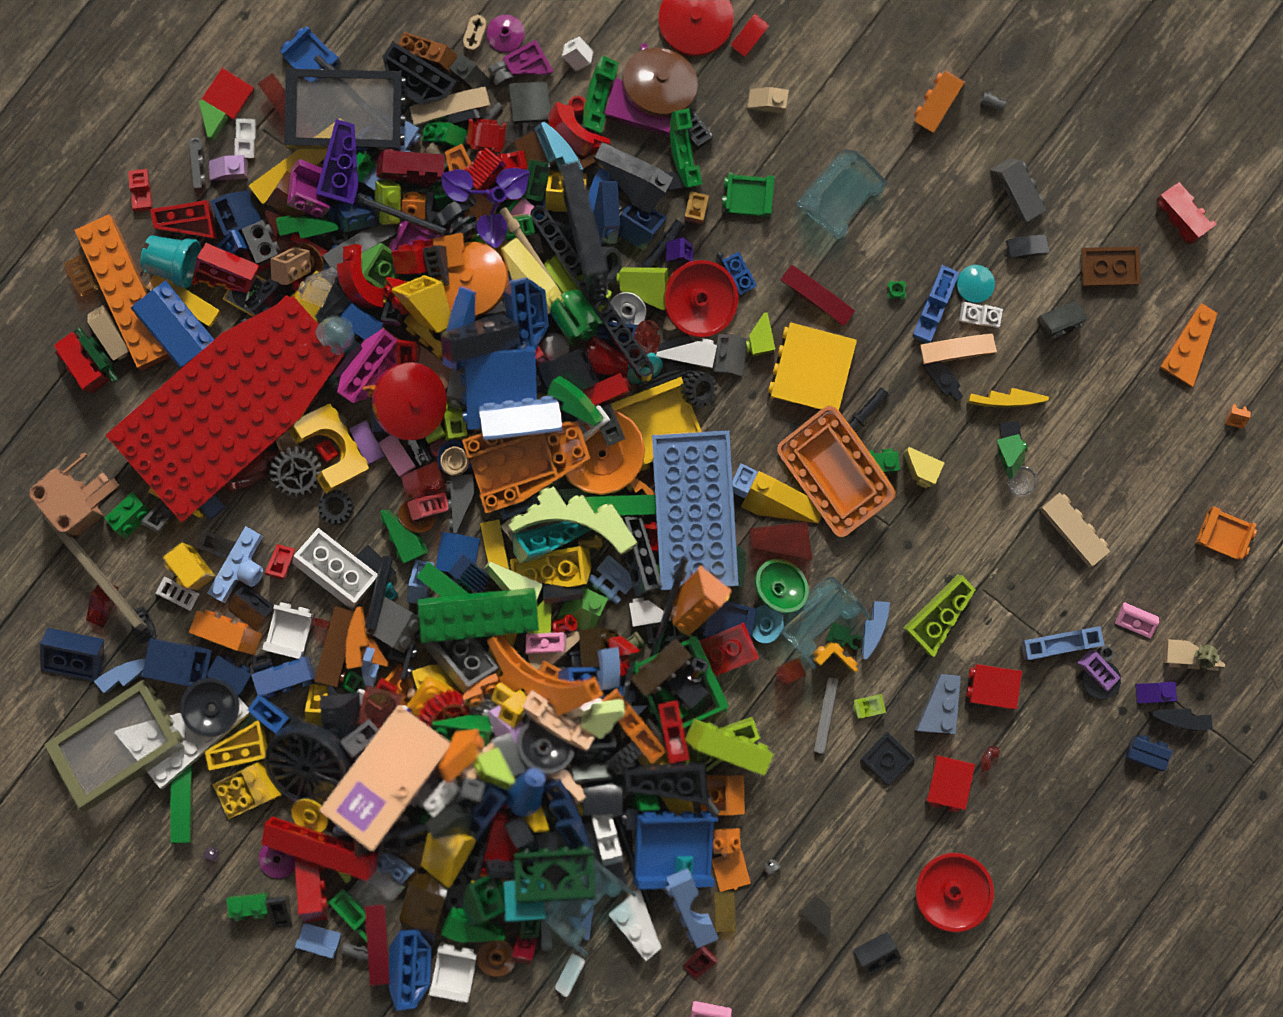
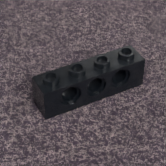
[622,515,662,597]

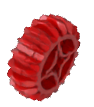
[418,689,470,729]

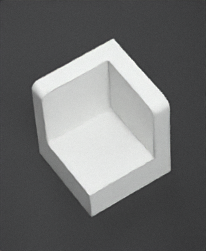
[562,37,593,71]

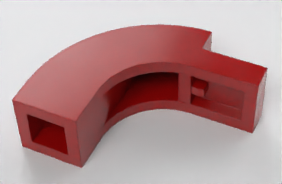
[548,102,610,157]
[337,244,384,310]

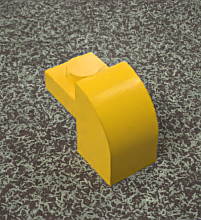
[491,683,527,728]

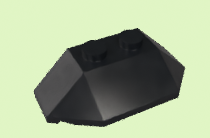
[382,41,457,105]

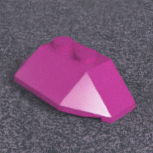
[337,329,397,403]

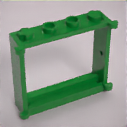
[634,634,729,733]

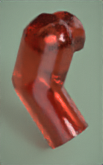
[981,745,1000,771]

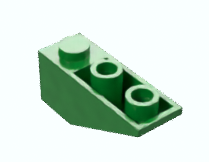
[380,509,429,563]
[432,714,492,747]
[442,907,506,942]

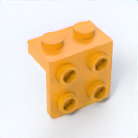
[812,643,859,673]

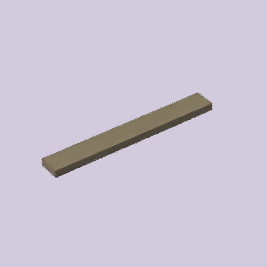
[44,516,147,631]

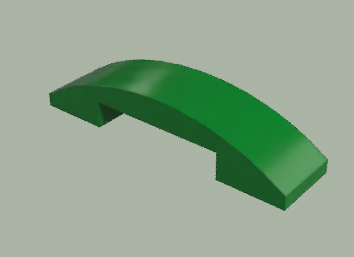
[583,55,619,134]
[670,108,702,187]

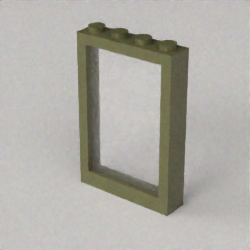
[44,680,185,812]

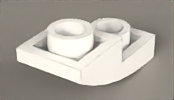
[959,302,1003,328]

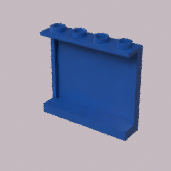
[461,346,537,429]
[634,811,718,889]

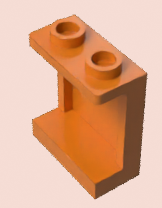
[1195,506,1257,560]

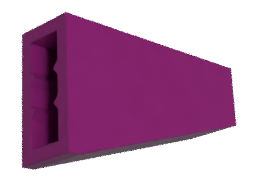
[605,78,671,137]

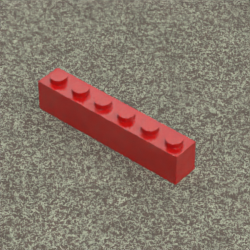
[261,817,379,881]

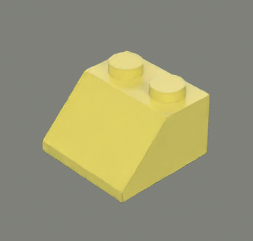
[903,447,944,488]

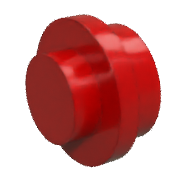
[568,96,585,115]

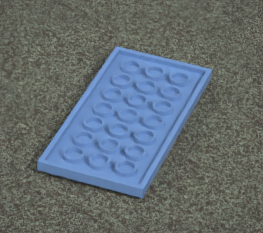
[652,431,739,590]

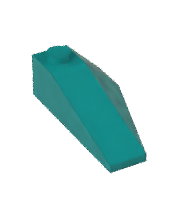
[513,522,592,563]

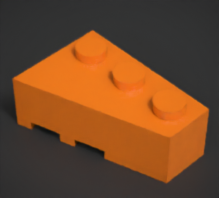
[914,71,965,133]
[189,609,263,655]

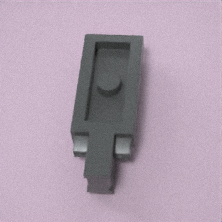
[189,138,206,193]

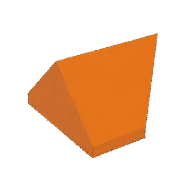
[385,663,413,706]

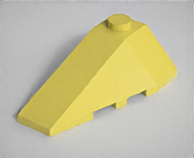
[501,238,565,314]

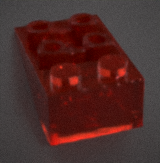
[401,461,447,499]

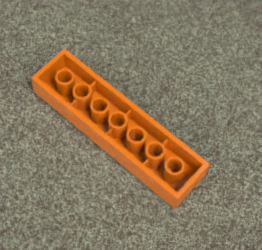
[74,214,170,370]

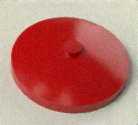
[658,0,734,56]
[663,260,738,337]
[372,363,447,440]
[915,853,994,932]

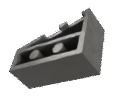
[990,158,1046,222]

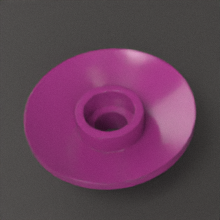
[487,15,524,52]
[259,846,296,878]

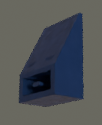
[142,638,212,686]

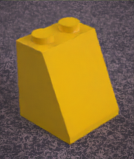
[391,275,451,333]

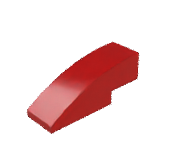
[658,700,689,763]

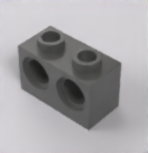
[242,220,281,267]

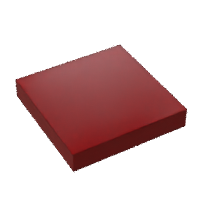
[202,67,255,120]

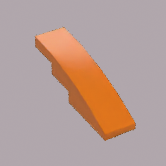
[601,689,667,764]

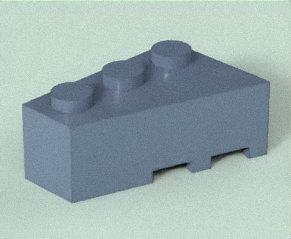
[915,674,961,734]

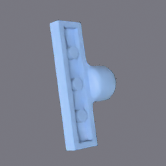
[207,526,263,603]

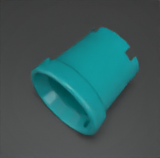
[140,235,201,289]

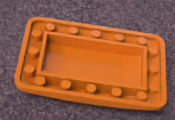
[777,406,895,537]

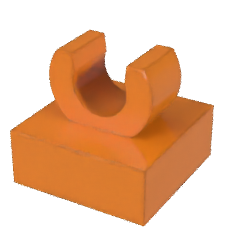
[1225,404,1251,429]

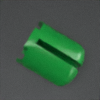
[550,290,603,346]

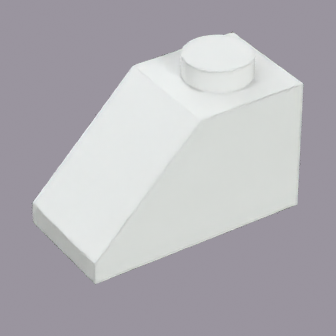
[629,597,671,627]

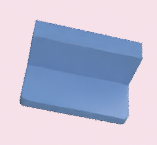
[295,923,341,958]

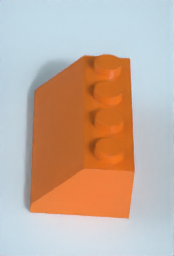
[667,566,731,636]

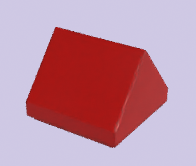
[315,440,339,465]

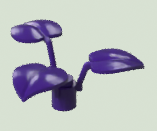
[441,168,530,248]

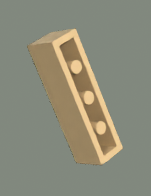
[1039,493,1110,567]

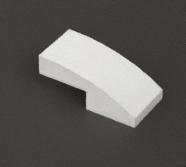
[235,119,256,158]

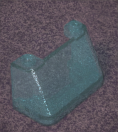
[797,149,888,240]

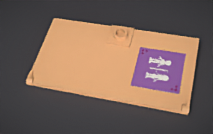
[320,705,450,851]

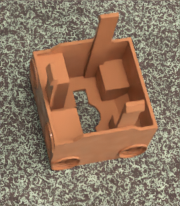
[30,453,120,536]

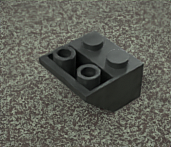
[1037,301,1088,340]

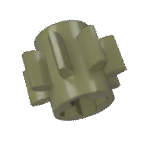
[1194,645,1220,669]

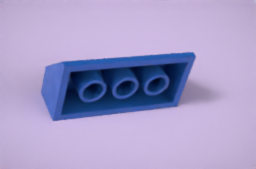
[131,281,214,368]

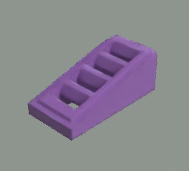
[1078,650,1120,692]

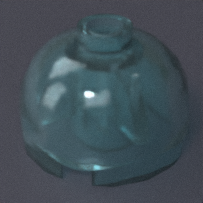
[316,316,355,355]

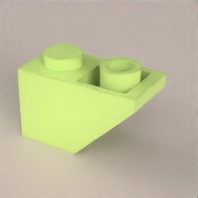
[582,699,625,739]

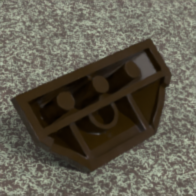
[399,872,449,947]

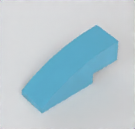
[534,122,583,173]

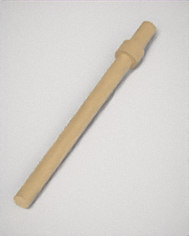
[500,207,562,293]

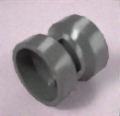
[487,61,513,87]

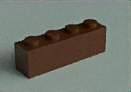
[314,606,355,687]

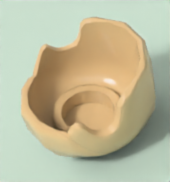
[440,446,470,476]

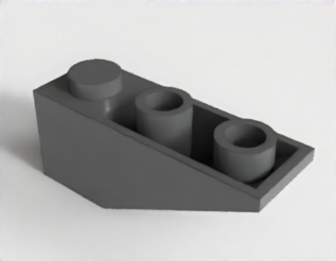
[447,474,475,534]

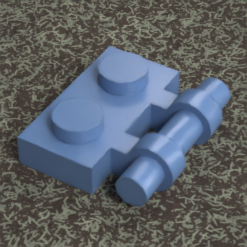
[588,555,633,605]

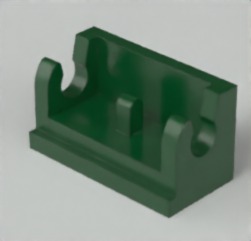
[522,159,551,201]

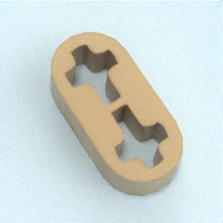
[463,15,487,52]

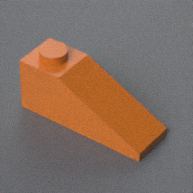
[440,729,484,783]

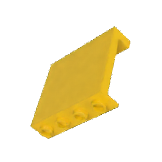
[768,323,857,411]
[611,377,702,472]

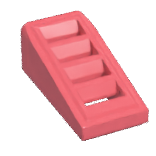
[408,492,449,520]

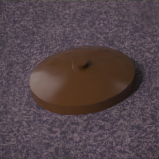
[622,48,698,118]

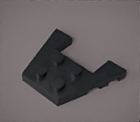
[315,275,385,345]

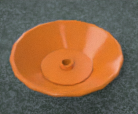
[565,410,645,495]

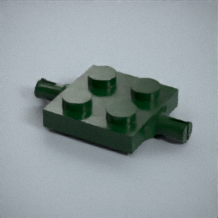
[74,327,119,384]

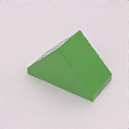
[199,100,228,142]

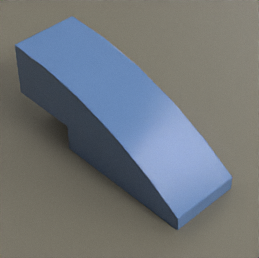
[861,601,890,659]
[94,659,145,693]

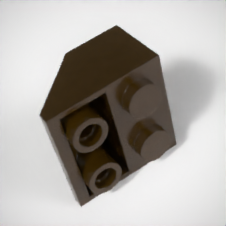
[579,627,619,668]

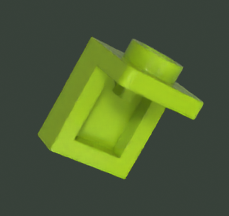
[853,694,886,719]

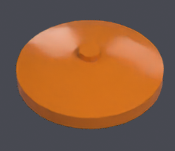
[436,242,508,318]

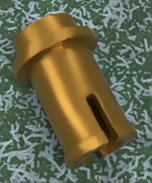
[578,535,602,550]

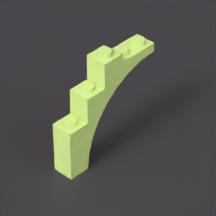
[509,487,638,555]

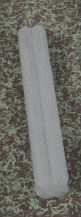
[814,677,838,754]

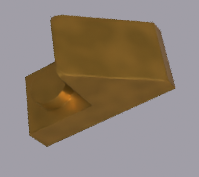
[684,192,709,225]

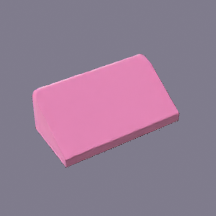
[1115,603,1159,639]
[526,633,567,654]
[690,1001,731,1017]

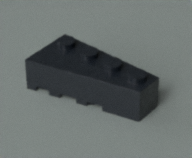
[441,312,519,363]
[625,761,709,804]

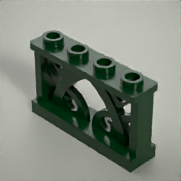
[514,846,596,904]

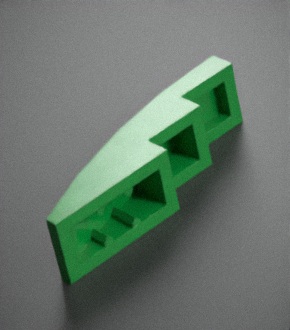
[584,495,657,515]
[416,562,469,597]
[170,764,193,844]

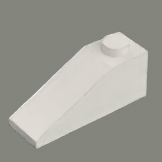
[656,339,717,368]

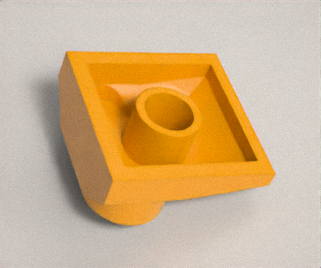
[407,676,461,717]

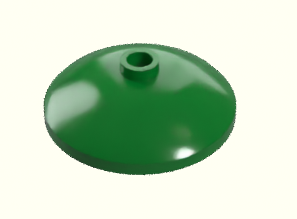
[755,559,809,614]

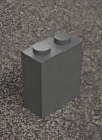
[366,597,420,653]

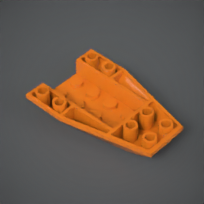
[462,421,591,513]

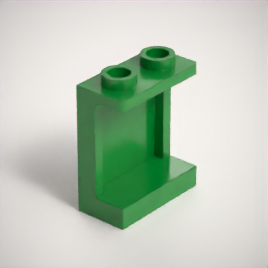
[722,172,775,217]

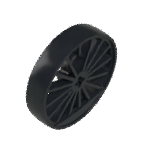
[265,723,352,806]

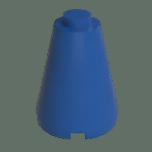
[503,768,545,816]

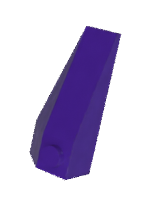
[316,119,358,204]

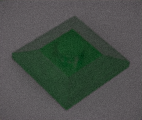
[462,875,505,926]

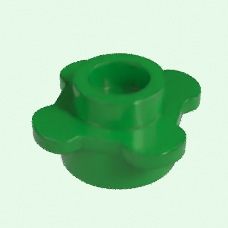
[887,281,906,300]

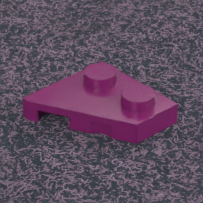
[503,40,554,76]

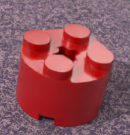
[467,119,507,152]

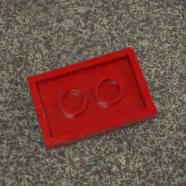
[699,623,759,676]

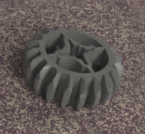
[270,446,322,498]

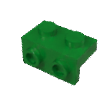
[104,491,151,539]

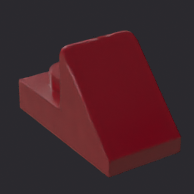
[512,931,537,965]

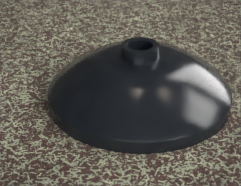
[180,678,240,737]
[517,719,575,774]

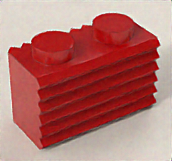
[464,148,507,195]

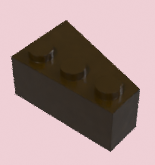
[631,639,692,696]

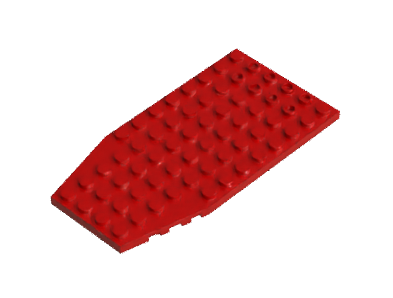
[105,296,345,522]

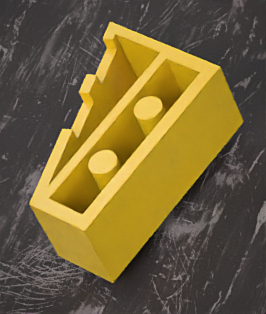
[205,720,268,770]

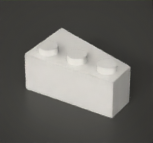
[609,889,661,960]

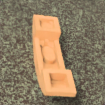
[522,691,595,751]

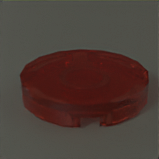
[634,320,660,356]

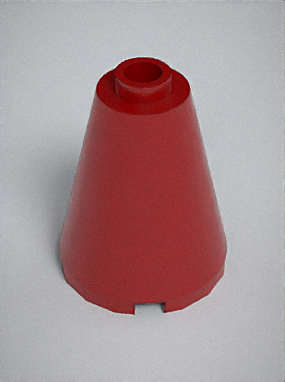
[585,336,629,377]

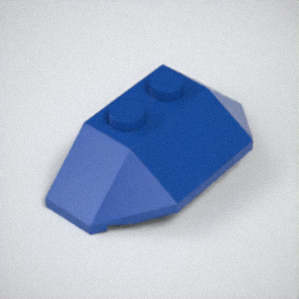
[504,277,549,350]
[388,930,431,1010]

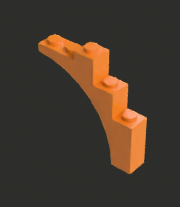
[487,634,603,716]

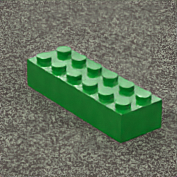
[418,588,539,642]

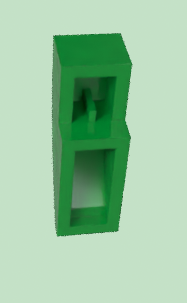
[276,215,339,238]
[547,376,603,426]
[329,889,387,942]

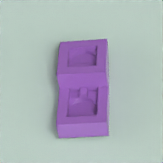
[349,420,385,465]

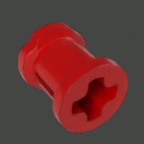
[552,614,577,633]

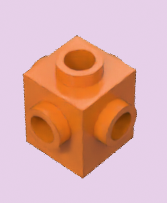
[400,192,427,219]
[713,828,741,857]

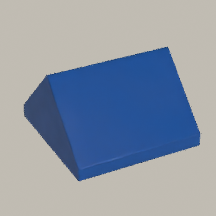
[436,532,480,572]

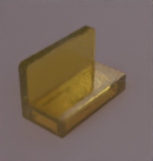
[714,891,736,933]

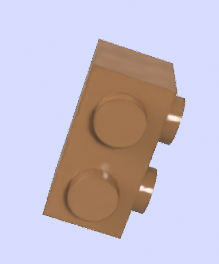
[271,246,311,285]

